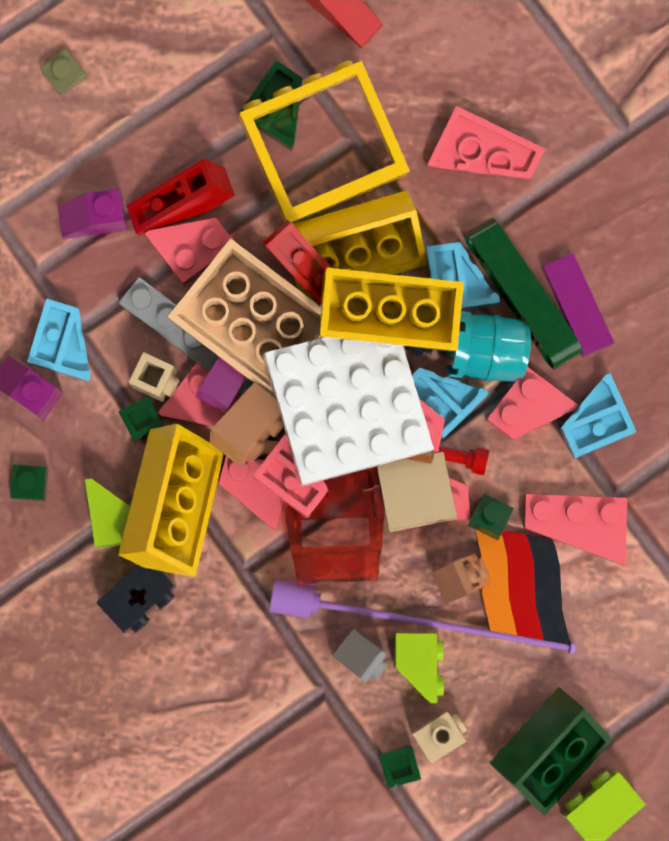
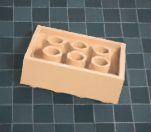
[168,238,324,397]

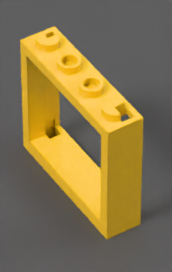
[238,60,410,224]

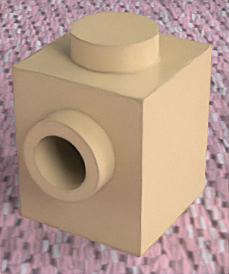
[128,352,179,402]
[411,711,467,764]

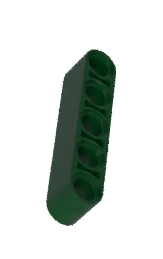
[464,218,583,370]

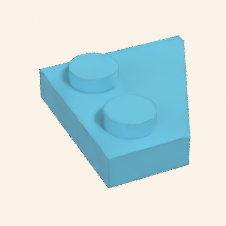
[426,242,500,310]
[27,298,91,382]
[412,368,489,440]
[560,373,637,459]

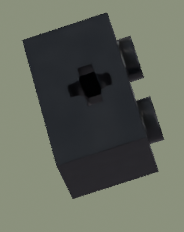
[96,564,177,634]

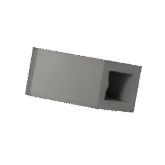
[332,629,388,682]

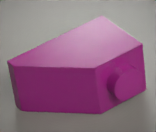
[58,188,128,240]
[0,356,63,421]

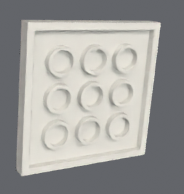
[264,338,434,486]

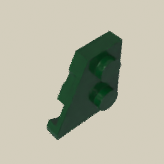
[239,60,303,151]

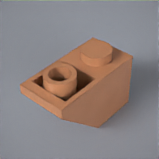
[431,554,489,604]

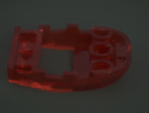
[285,467,385,586]

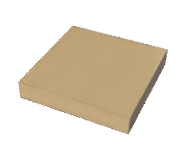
[377,452,457,532]

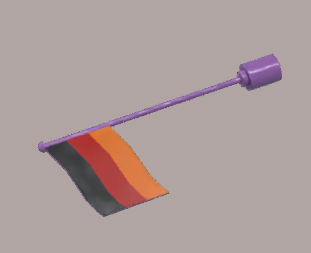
[269,528,577,655]

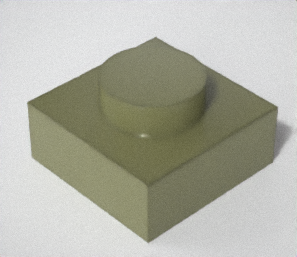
[40,49,87,97]

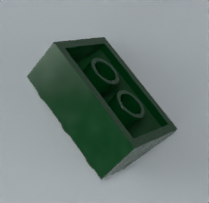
[489,687,613,816]

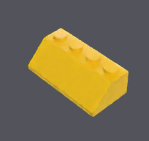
[293,190,428,299]
[319,268,464,351]
[118,424,224,577]

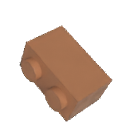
[210,382,284,467]

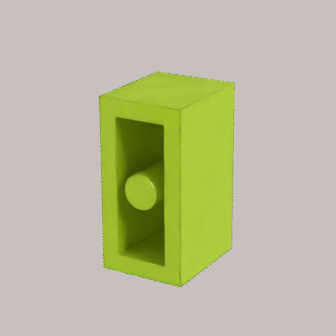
[562,770,646,841]

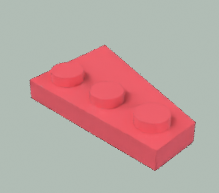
[427,106,545,180]
[524,494,627,566]

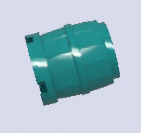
[446,311,531,382]

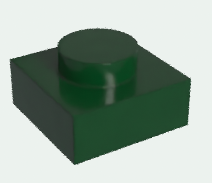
[118,396,164,442]
[10,465,49,501]
[468,493,514,540]
[379,745,421,789]

